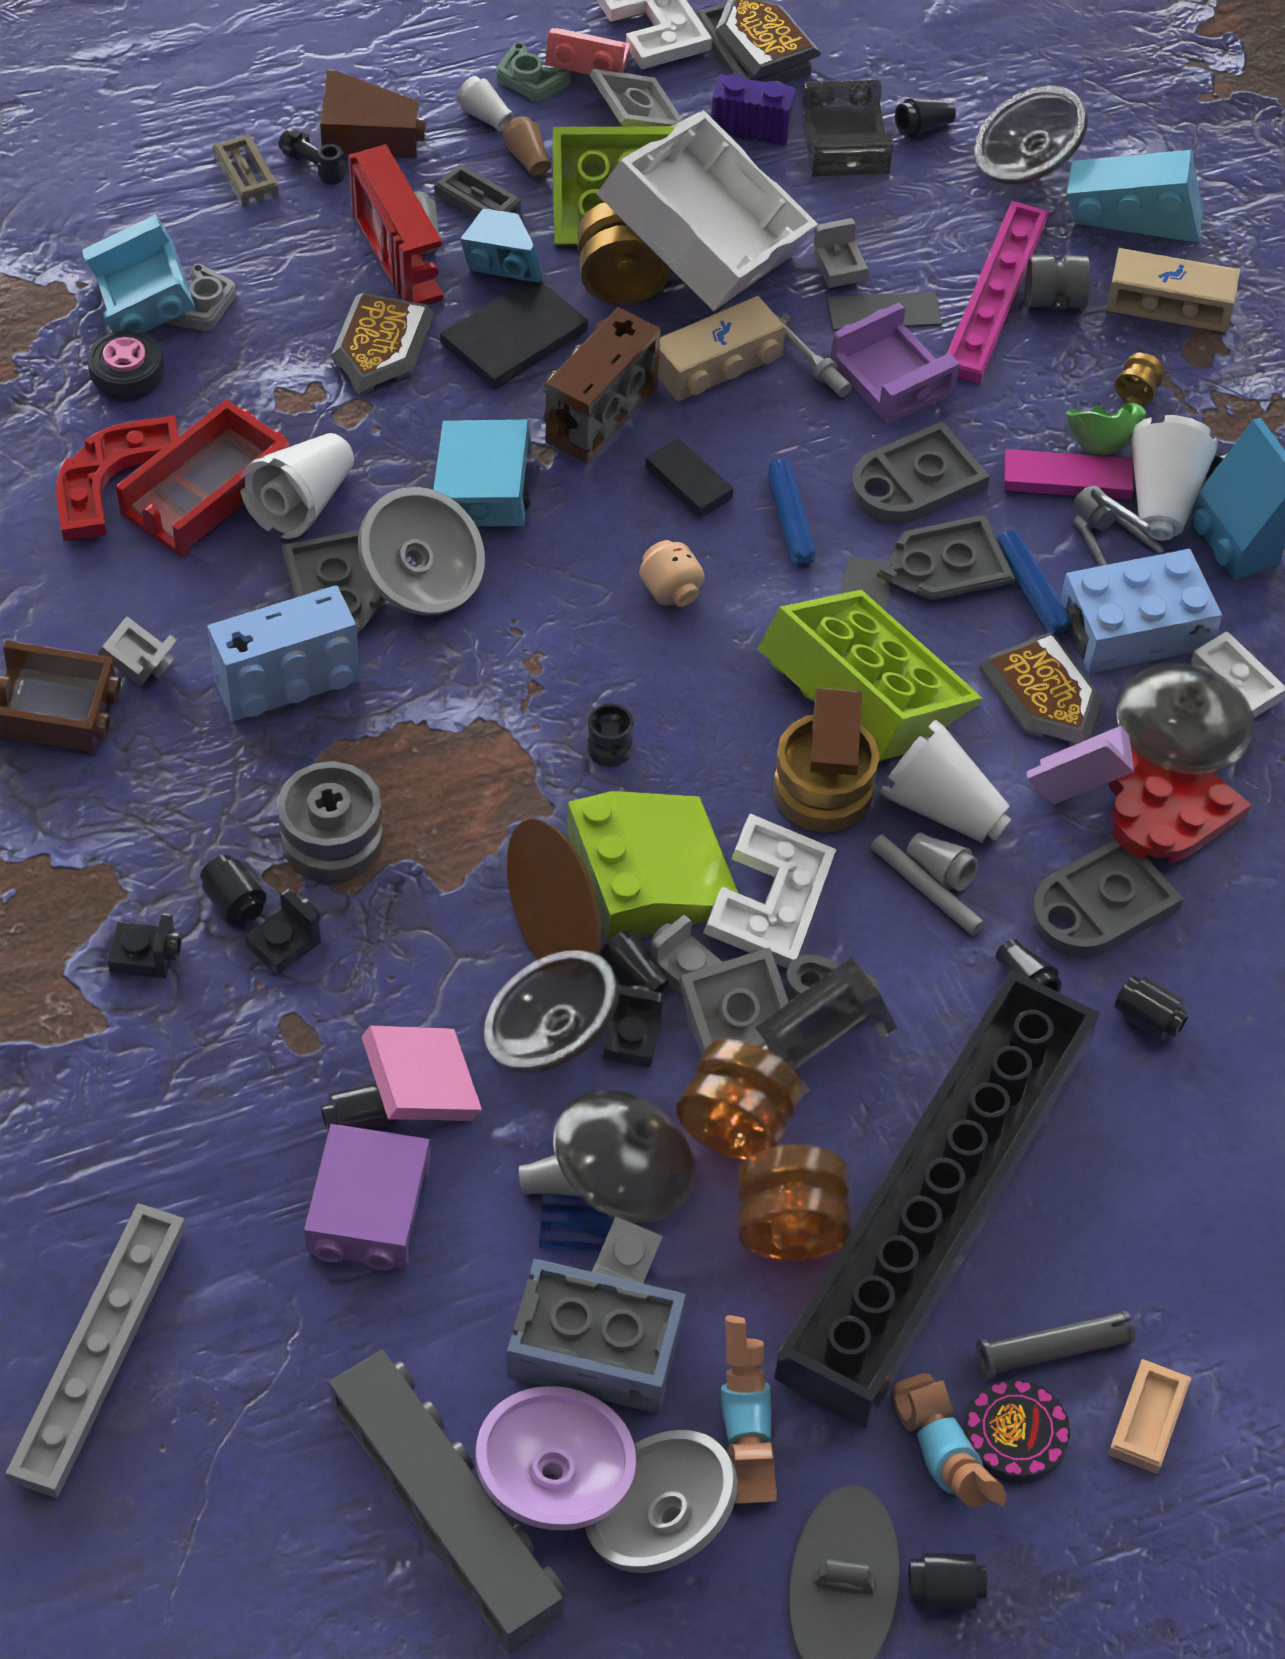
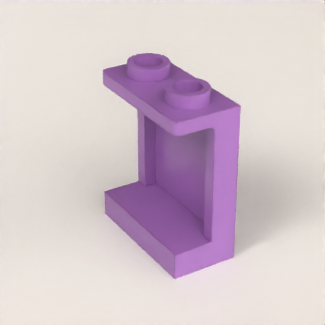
[831,303,960,425]
[304,1124,431,1270]

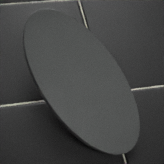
[789,1485,900,1659]

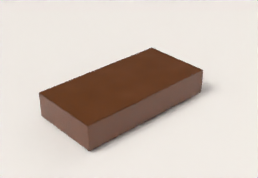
[810,688,862,775]

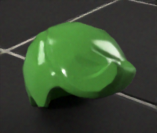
[1066,403,1147,456]

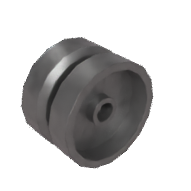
[277,761,384,883]

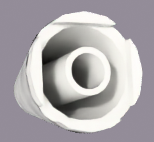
[1131,415,1218,541]
[241,433,354,539]
[880,720,1012,843]

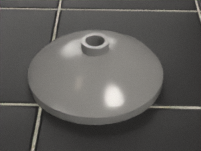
[358,487,485,615]
[586,1430,738,1573]

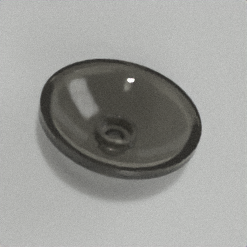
[974,86,1088,184]
[1117,663,1254,774]
[484,950,619,1073]
[554,1090,696,1223]

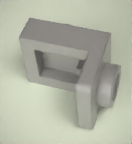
[813,218,868,288]
[97,616,177,687]

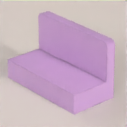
[1027,726,1134,805]

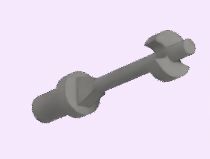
[776,313,852,397]

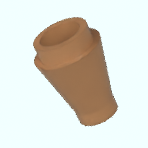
[503,116,551,177]

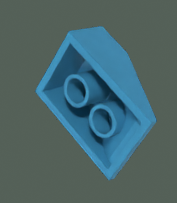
[1192,418,1285,580]

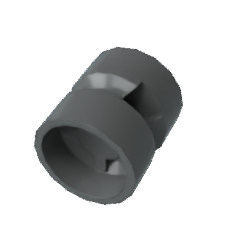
[1025,255,1090,309]

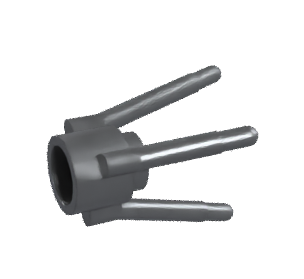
[1072,485,1164,567]

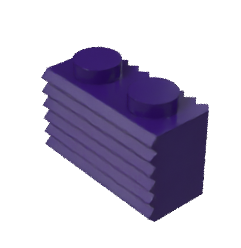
[711,74,796,146]

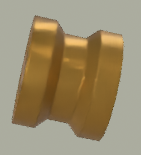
[1114,352,1166,406]

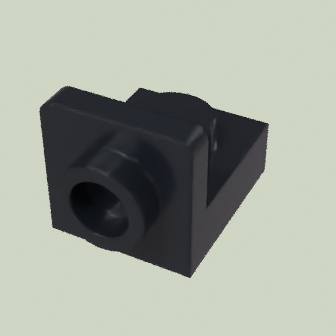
[245,889,321,976]
[107,913,182,979]
[603,986,664,1068]

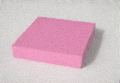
[362,1026,482,1121]

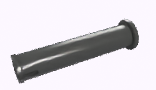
[976,1310,1135,1381]

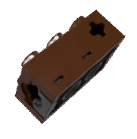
[543,307,661,463]

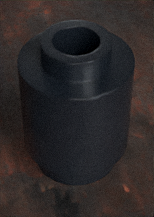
[200,855,267,925]
[1114,975,1190,1041]
[321,1082,398,1134]
[908,1553,987,1610]

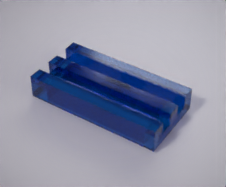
[539,1194,643,1251]

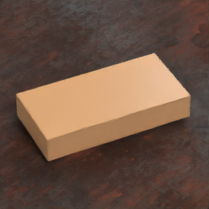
[1108,1359,1191,1474]

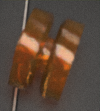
[676,1039,804,1163]
[738,1145,851,1261]

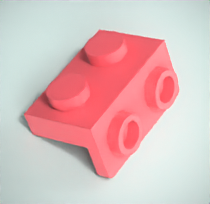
[545,28,631,75]

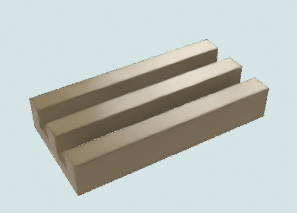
[212,134,279,206]

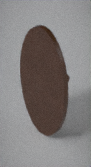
[507,819,601,981]

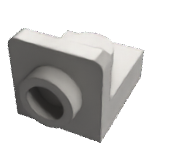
[651,915,722,994]
[592,1216,663,1284]

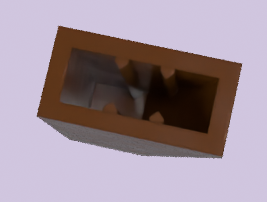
[320,70,426,158]

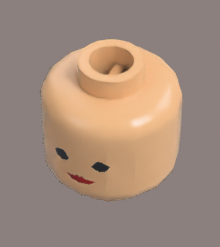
[639,540,705,607]

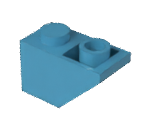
[460,208,543,283]

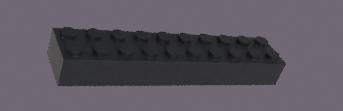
[774,970,1099,1428]

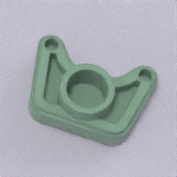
[496,42,571,102]

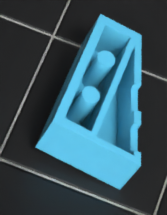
[1067,150,1203,243]

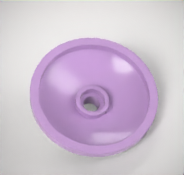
[475,1386,636,1530]

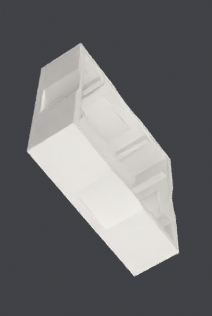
[596,110,818,311]

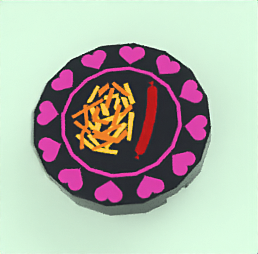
[964,1380,1070,1483]

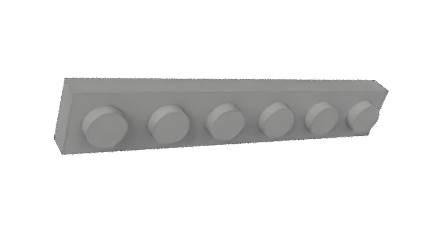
[5,1203,186,1498]

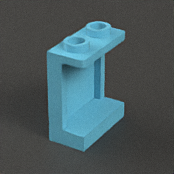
[82,215,196,333]
[433,420,532,527]

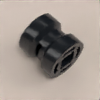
[587,703,634,767]

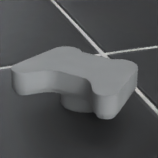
[166,264,236,331]

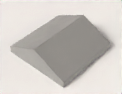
[589,69,682,127]
[679,947,801,1069]

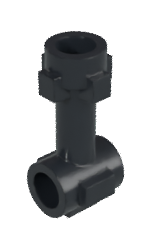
[278,128,346,185]

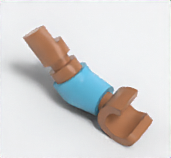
[721,1315,777,1503]
[890,1373,1006,1507]

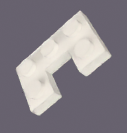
[597,0,712,70]
[1125,631,1285,756]
[703,814,836,968]

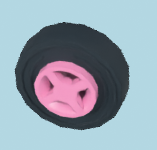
[87,330,164,398]

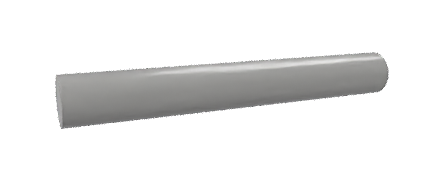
[870,834,985,936]

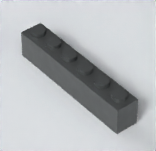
[329,1349,566,1654]

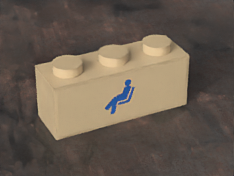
[1106,248,1240,333]
[658,296,785,402]

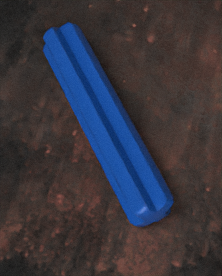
[767,458,816,566]
[997,529,1071,636]

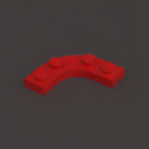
[56,415,179,541]

